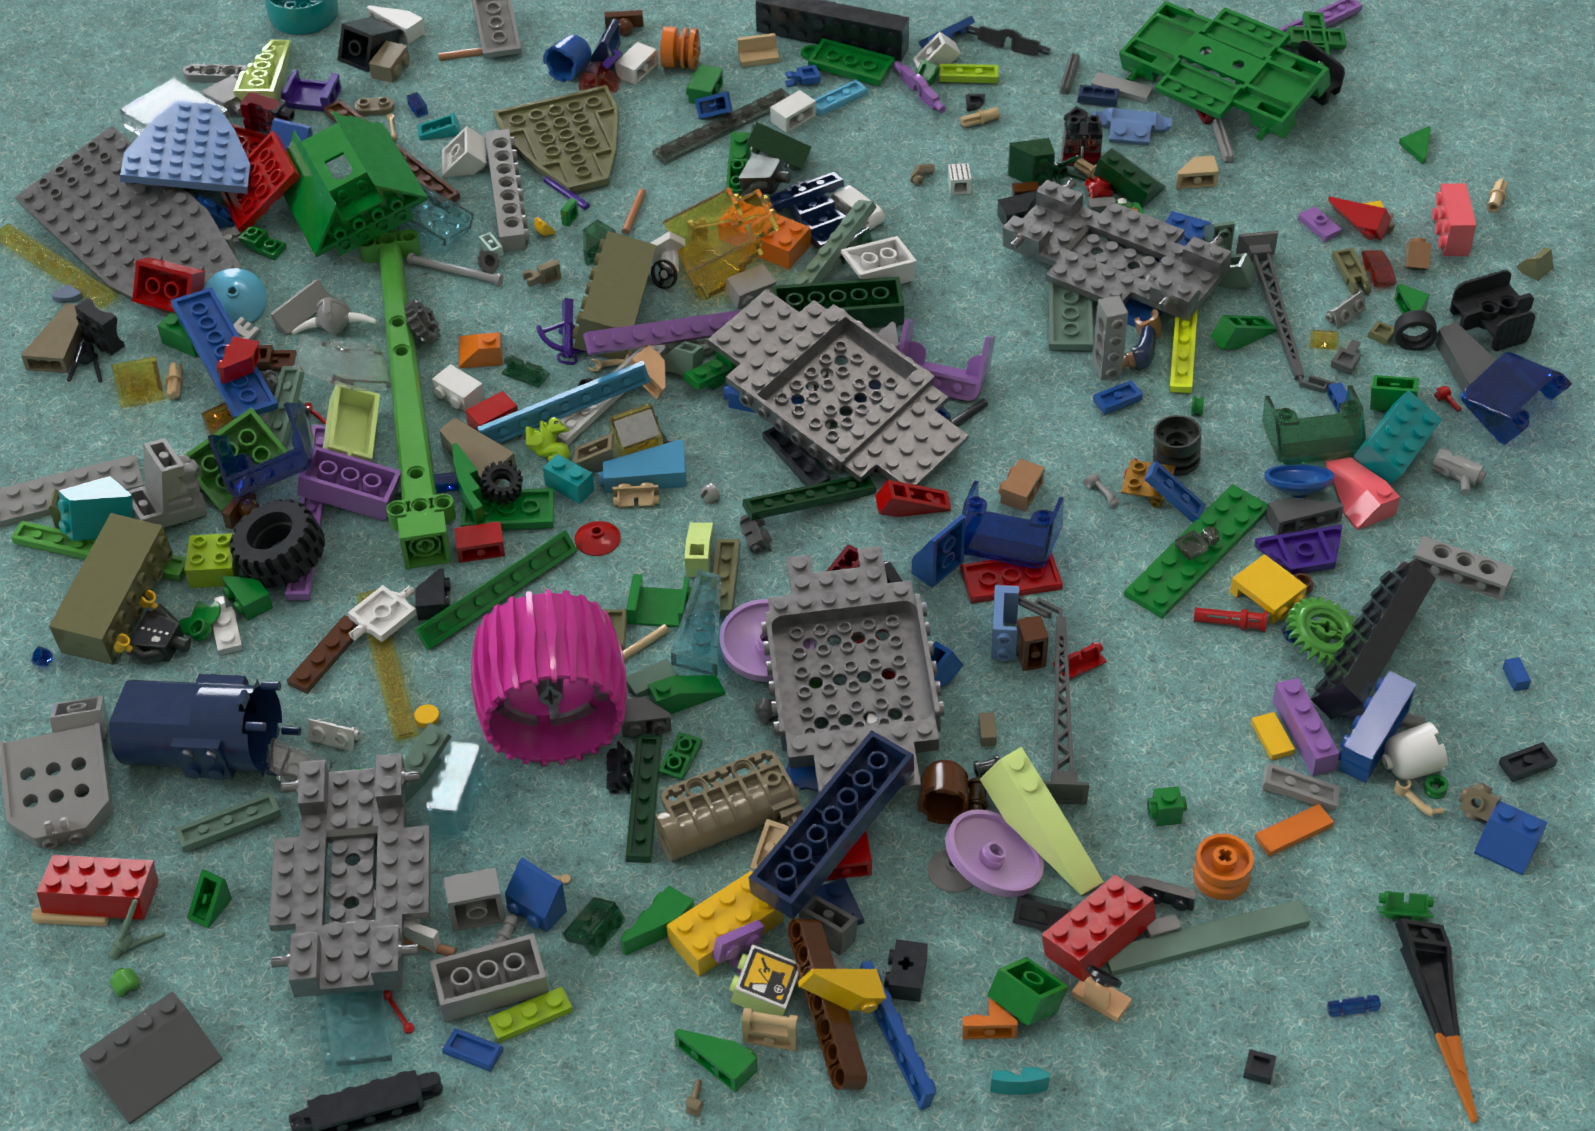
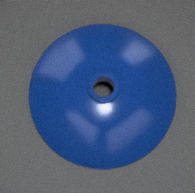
[1264,464,1334,498]

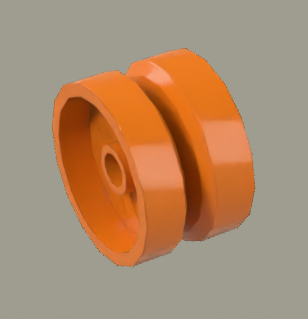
[1193,834,1254,900]

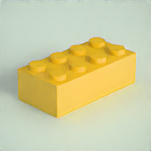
[667,871,783,977]

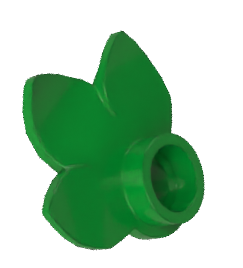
[180,601,221,642]

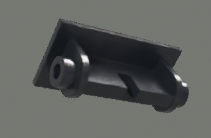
[606,741,633,794]

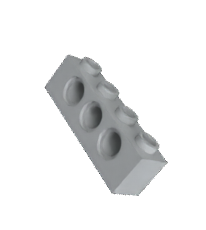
[1092,295,1128,380]
[1413,536,1515,601]

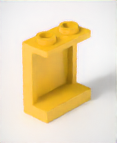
[1230,554,1307,625]

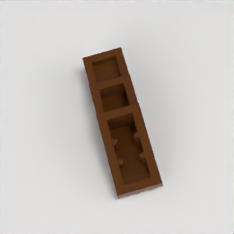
[257,345,298,372]

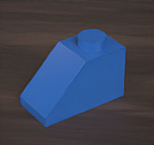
[930,641,964,686]

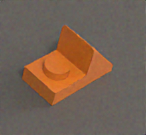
[962,998,1018,1039]

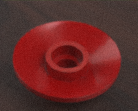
[575,521,621,556]

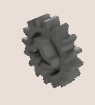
[404,299,441,345]

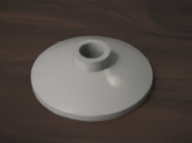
[928,850,973,892]

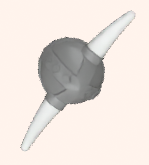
[291,297,376,335]

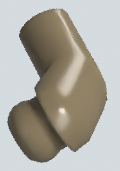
[910,163,935,186]

